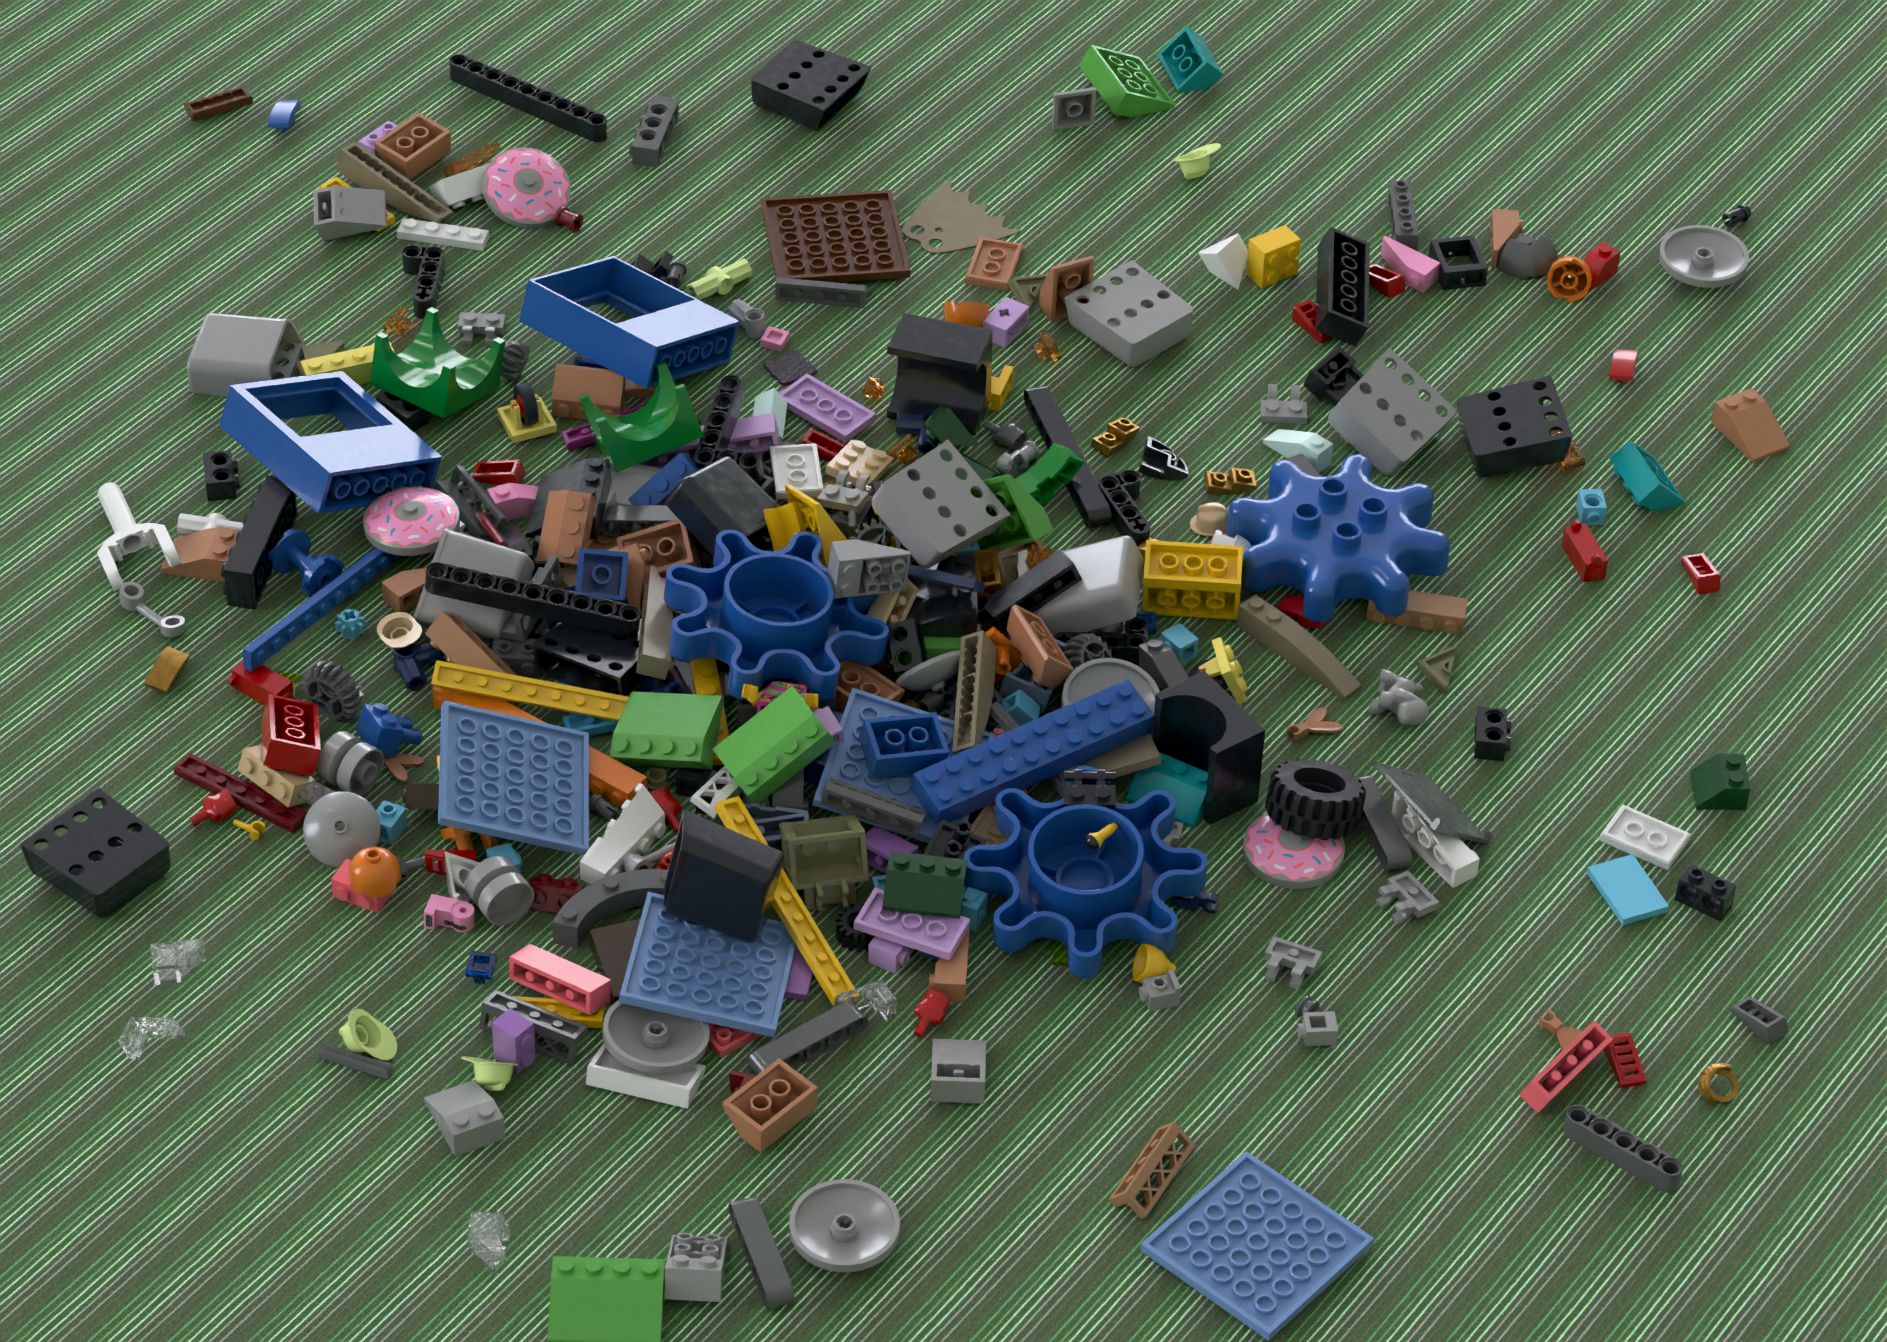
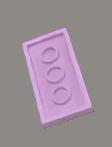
[780,374,876,443]
[854,888,970,961]

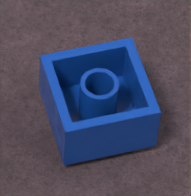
[574,548,628,603]

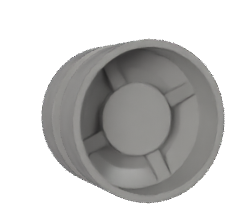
[316,731,384,796]
[465,856,534,926]

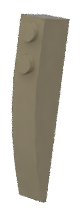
[336,142,453,223]
[636,566,675,680]
[1237,594,1361,700]
[952,630,997,755]

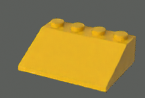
[785,485,847,568]

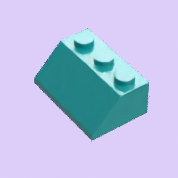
[1157,26,1223,93]
[1609,440,1685,512]
[1126,752,1208,829]

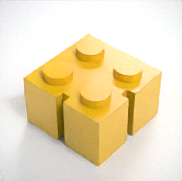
[1246,225,1301,289]

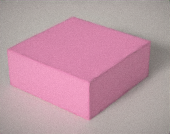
[760,326,790,352]

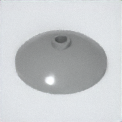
[896,650,960,693]
[303,791,381,868]

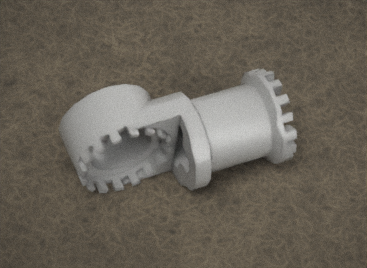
[996,440,1041,476]

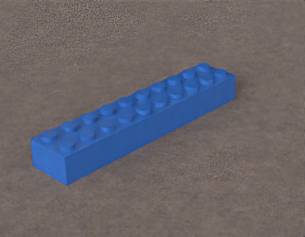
[911,679,1154,827]

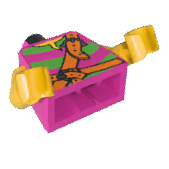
[741,680,819,713]

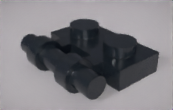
[1064,769,1116,811]

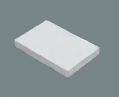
[770,444,824,499]
[1599,804,1691,870]

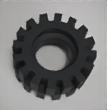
[836,904,875,952]

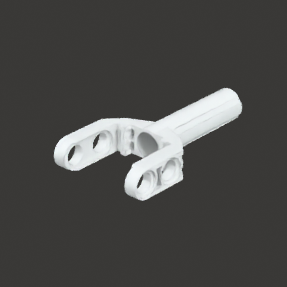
[97,482,182,592]

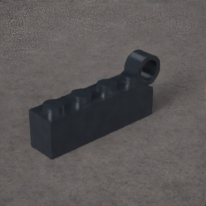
[977,549,1082,634]

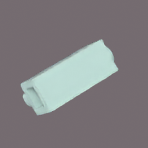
[753,388,787,441]

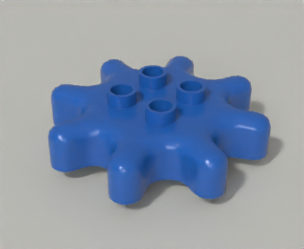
[1227,454,1450,622]
[664,530,889,702]
[964,766,1208,979]

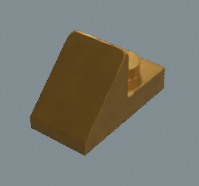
[972,547,1003,589]

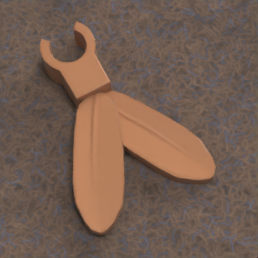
[1286,708,1343,742]
[384,754,424,782]
[1539,1010,1583,1051]

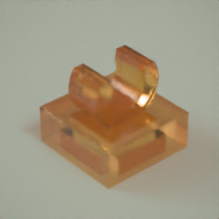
[382,304,413,336]
[1033,330,1062,362]
[887,433,917,465]
[1025,544,1054,569]

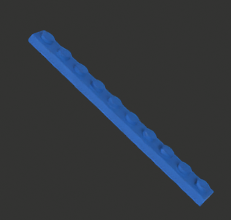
[243,548,402,672]

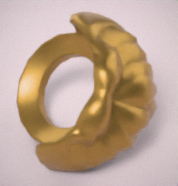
[1698,1063,1739,1105]

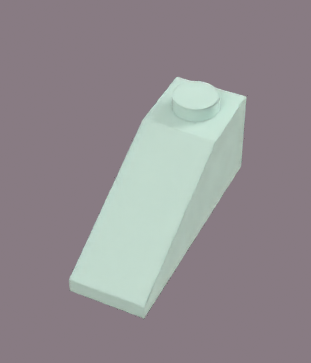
[1263,429,1333,473]

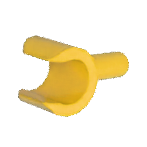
[233,819,265,841]

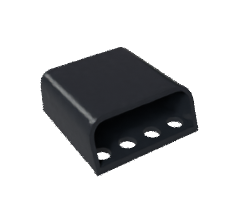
[751,40,872,131]
[1457,375,1573,478]
[665,456,780,557]
[532,619,644,696]
[20,788,171,918]
[663,809,785,943]

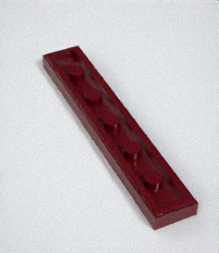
[173,753,308,834]

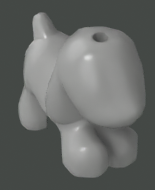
[1368,668,1429,725]

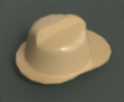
[1190,502,1228,536]
[377,612,423,650]

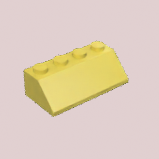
[296,341,394,385]

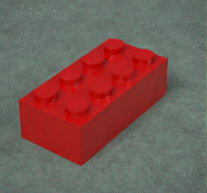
[261,694,321,776]

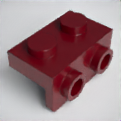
[528,874,585,913]

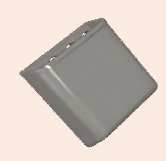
[1064,260,1193,367]
[187,313,305,397]
[1328,347,1459,476]
[872,439,1011,568]
[413,527,535,645]
[1039,535,1145,636]

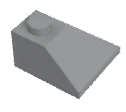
[1052,87,1096,130]

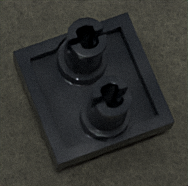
[923,819,987,860]

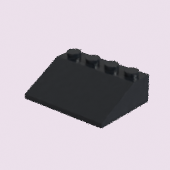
[526,458,612,539]
[902,555,978,638]

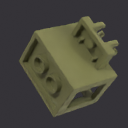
[779,814,869,913]

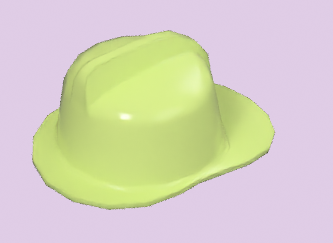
[1173,143,1221,179]
[339,1009,397,1061]
[461,1056,519,1091]

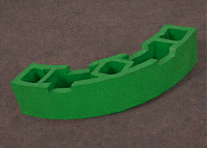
[1015,443,1084,506]

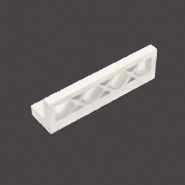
[690,766,744,819]

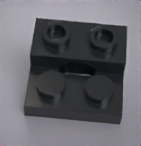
[1303,346,1364,406]

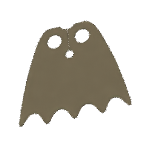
[902,180,1020,253]

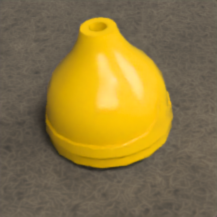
[1132,943,1176,983]

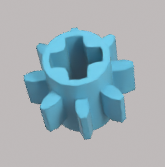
[335,609,366,639]

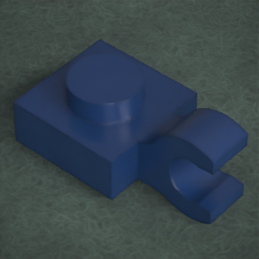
[1172,889,1219,914]

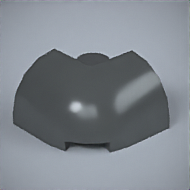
[1498,233,1558,280]

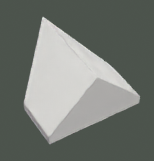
[1199,234,1248,289]
[445,852,480,903]

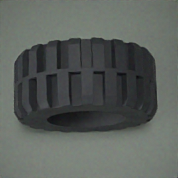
[1265,759,1366,840]

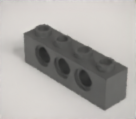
[629,95,679,167]
[1387,180,1419,251]

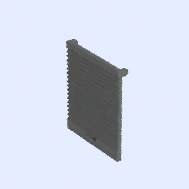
[1373,762,1493,844]

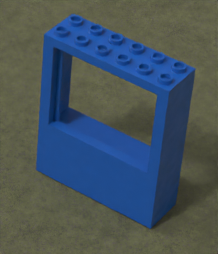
[520,256,740,389]
[219,371,442,514]

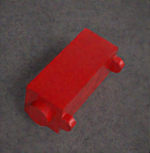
[1561,520,1608,582]
[227,661,294,706]

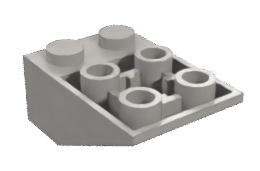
[313,186,387,241]
[827,539,911,598]
[930,1039,986,1104]
[664,1233,727,1302]

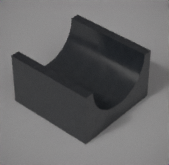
[887,313,993,436]
[1152,671,1265,825]

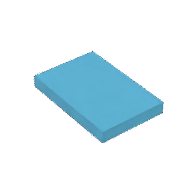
[1587,854,1669,925]

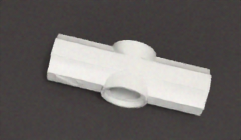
[177,513,243,535]

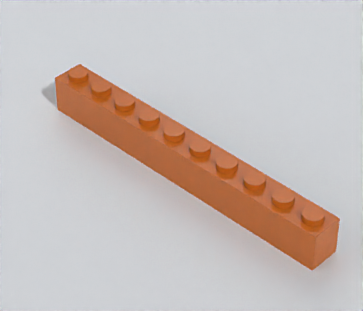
[432,687,647,807]

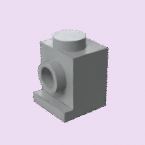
[1139,969,1181,1012]
[1297,1011,1338,1049]

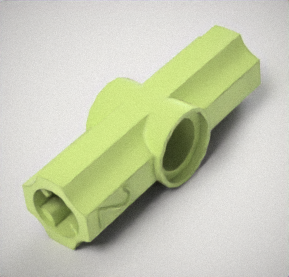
[686,259,752,300]

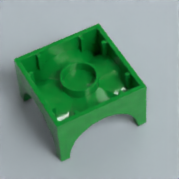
[370,307,506,418]
[578,361,704,473]

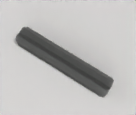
[318,1043,393,1079]

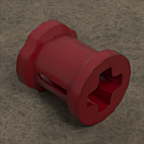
[554,206,584,233]

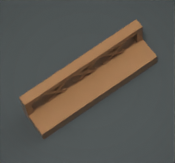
[1109,1122,1195,1219]

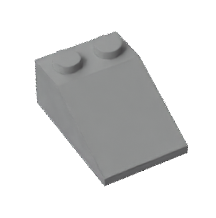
[424,1080,505,1157]

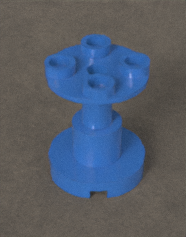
[268,529,345,598]

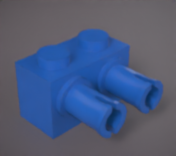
[356,703,422,756]

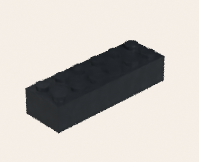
[1315,227,1370,346]
[221,475,298,610]

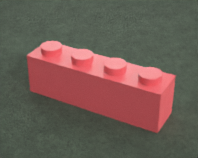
[509,944,611,1015]
[1519,1020,1613,1113]

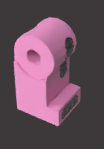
[424,894,475,933]

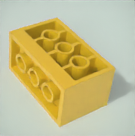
[1142,540,1243,620]

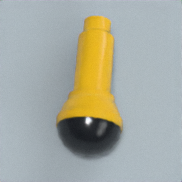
[1085,823,1118,850]

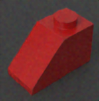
[1584,242,1621,292]

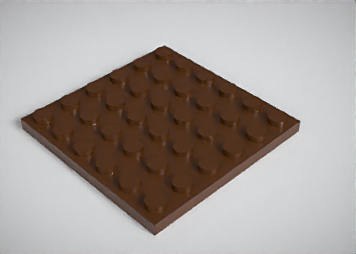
[761,190,910,283]

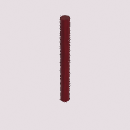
[476,511,508,547]

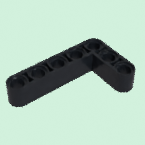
[694,374,764,482]

